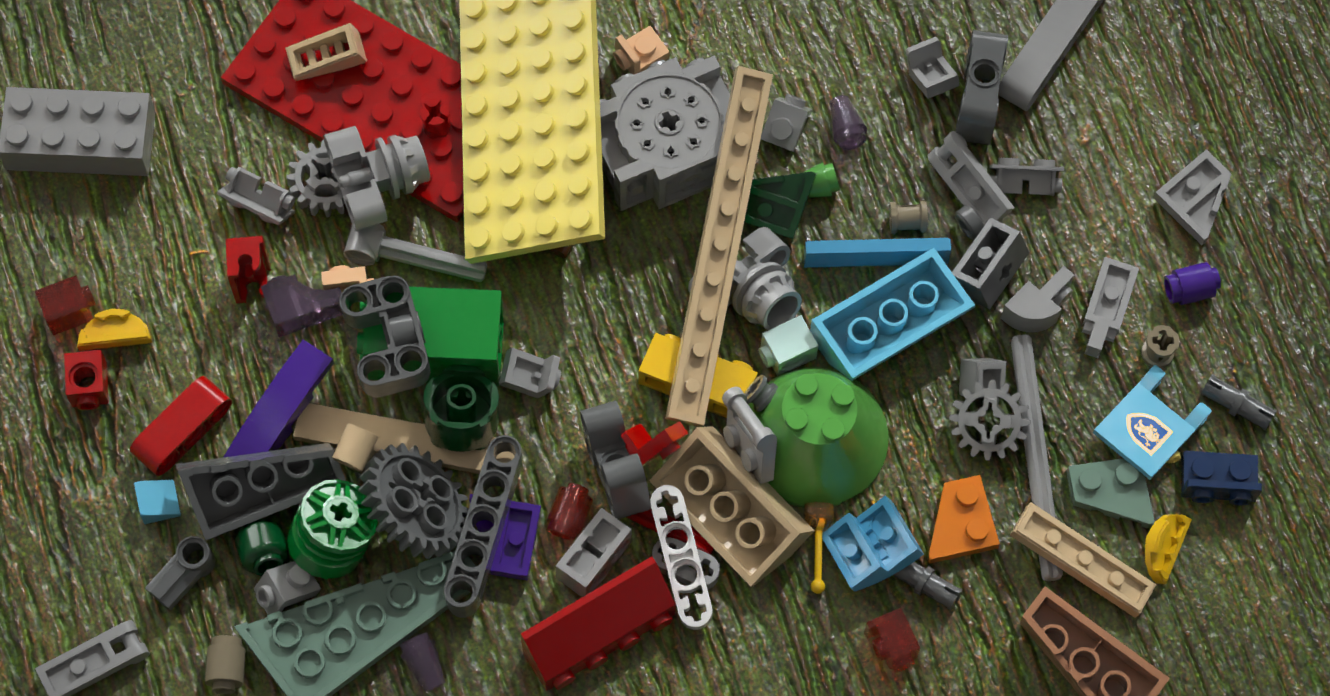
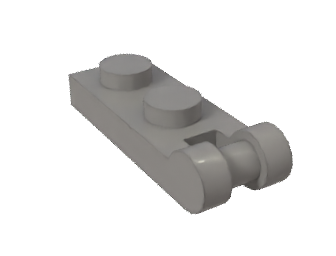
[928,131,1015,226]
[35,620,150,696]

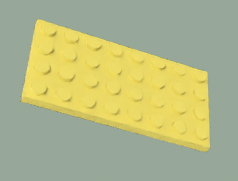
[459,0,605,264]

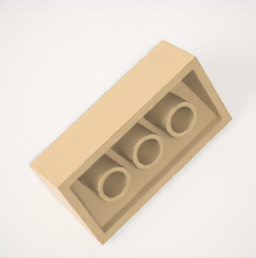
[649,426,815,587]

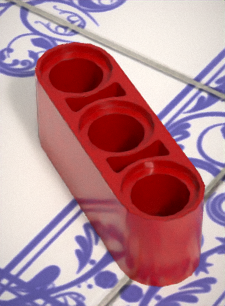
[130,376,232,476]

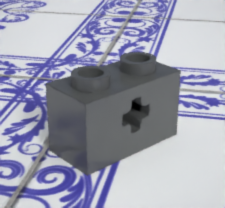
[952,217,1029,309]

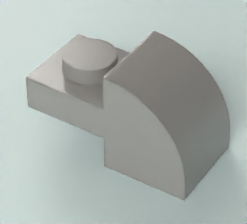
[1001,266,1074,332]

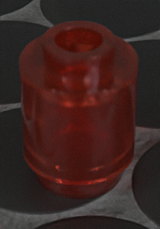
[546,483,593,541]

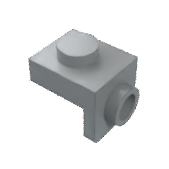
[906,37,959,99]
[761,94,812,151]
[499,348,561,398]
[254,561,321,614]

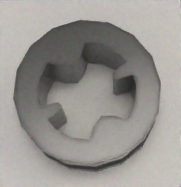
[744,375,778,412]

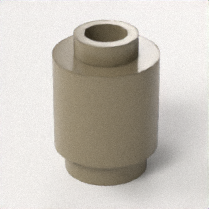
[205,635,246,694]

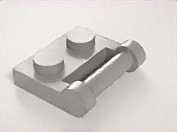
[722,387,777,484]

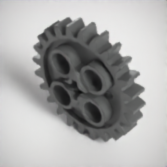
[359,443,469,559]

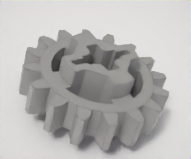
[286,140,345,217]
[949,380,1031,460]

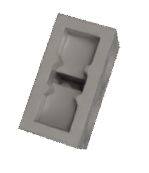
[556,508,632,597]

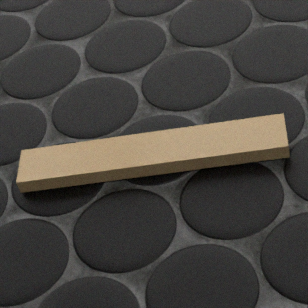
[293,403,515,474]

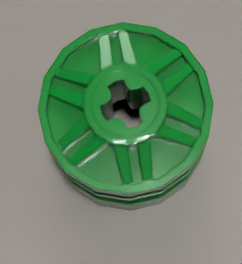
[287,479,378,579]

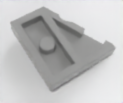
[1154,149,1232,245]

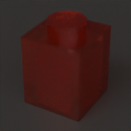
[35,275,96,336]

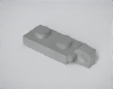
[1082,257,1139,358]

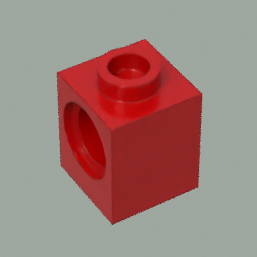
[64,350,109,410]

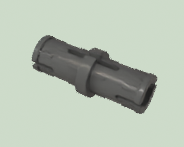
[1200,374,1277,431]
[893,562,963,611]

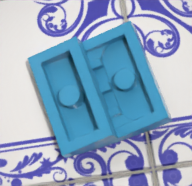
[822,496,924,591]

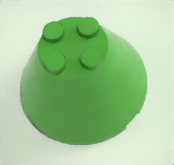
[749,367,889,509]

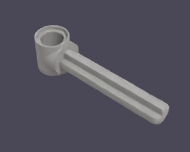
[343,224,487,282]

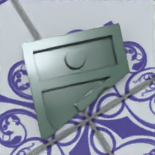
[1066,458,1155,529]

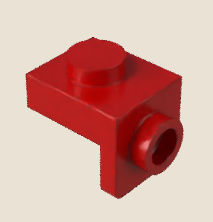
[621,421,688,465]

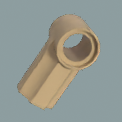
[332,423,378,473]

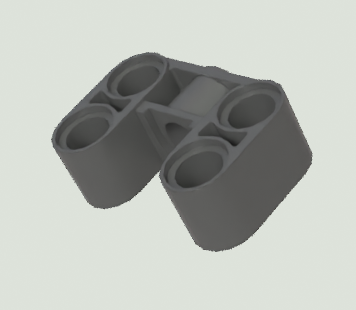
[955,29,1008,145]
[339,275,430,397]
[580,400,651,520]

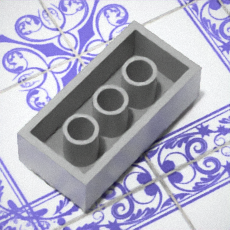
[0,87,156,176]

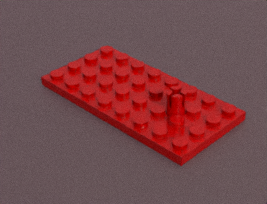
[221,0,464,223]

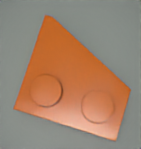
[928,475,1000,564]

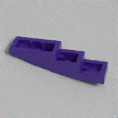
[223,339,334,458]

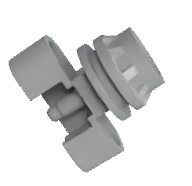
[323,126,430,231]
[688,227,802,330]

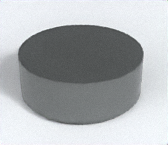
[955,205,984,241]

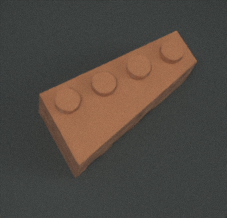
[1020,586,1170,696]

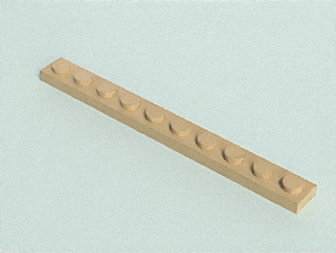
[665,66,773,427]

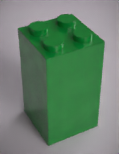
[357,287,504,386]

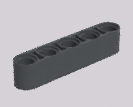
[444,435,523,618]

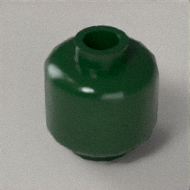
[235,519,289,576]

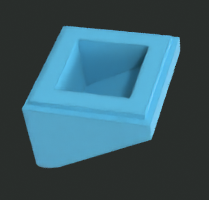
[134,480,181,524]

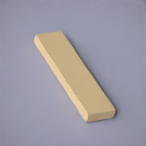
[1010,502,1156,618]

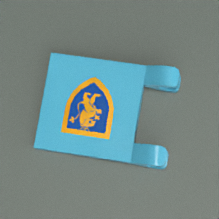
[1093,365,1211,480]

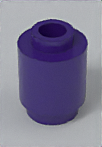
[1164,262,1221,305]

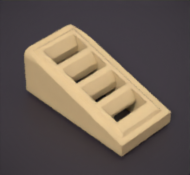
[285,23,367,81]

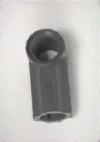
[145,536,216,611]

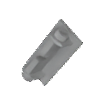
[989,158,1064,196]
[217,167,295,225]

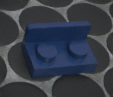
[1181,451,1262,506]

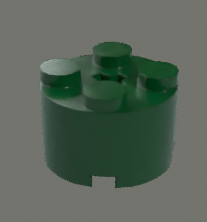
[424,365,499,452]

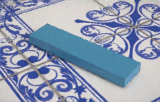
[804,238,951,268]

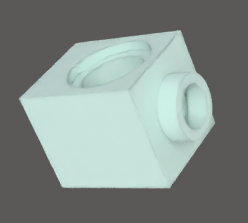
[758,315,818,376]

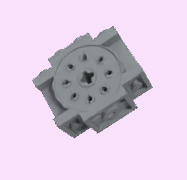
[600,55,730,211]

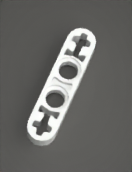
[650,485,713,630]

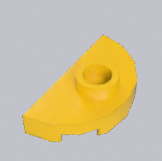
[77,309,152,351]
[1145,514,1192,585]

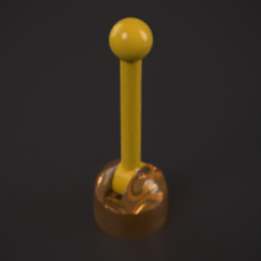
[804,502,834,594]

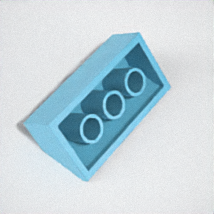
[810,248,975,381]

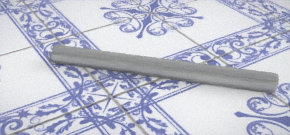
[1011,335,1063,581]

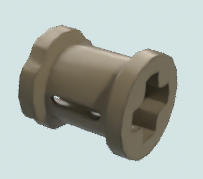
[889,201,928,234]
[1141,325,1180,368]

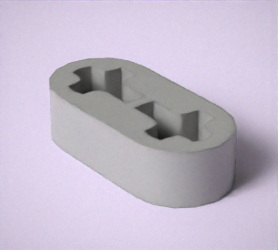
[652,537,720,590]

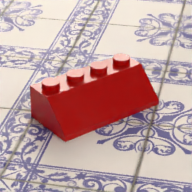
[520,556,676,691]

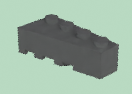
[175,443,346,540]

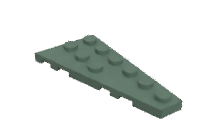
[234,551,476,696]

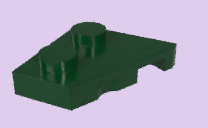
[744,172,817,239]

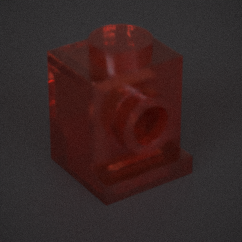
[864,608,920,673]

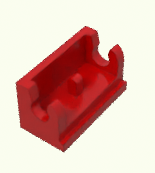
[226,236,271,303]

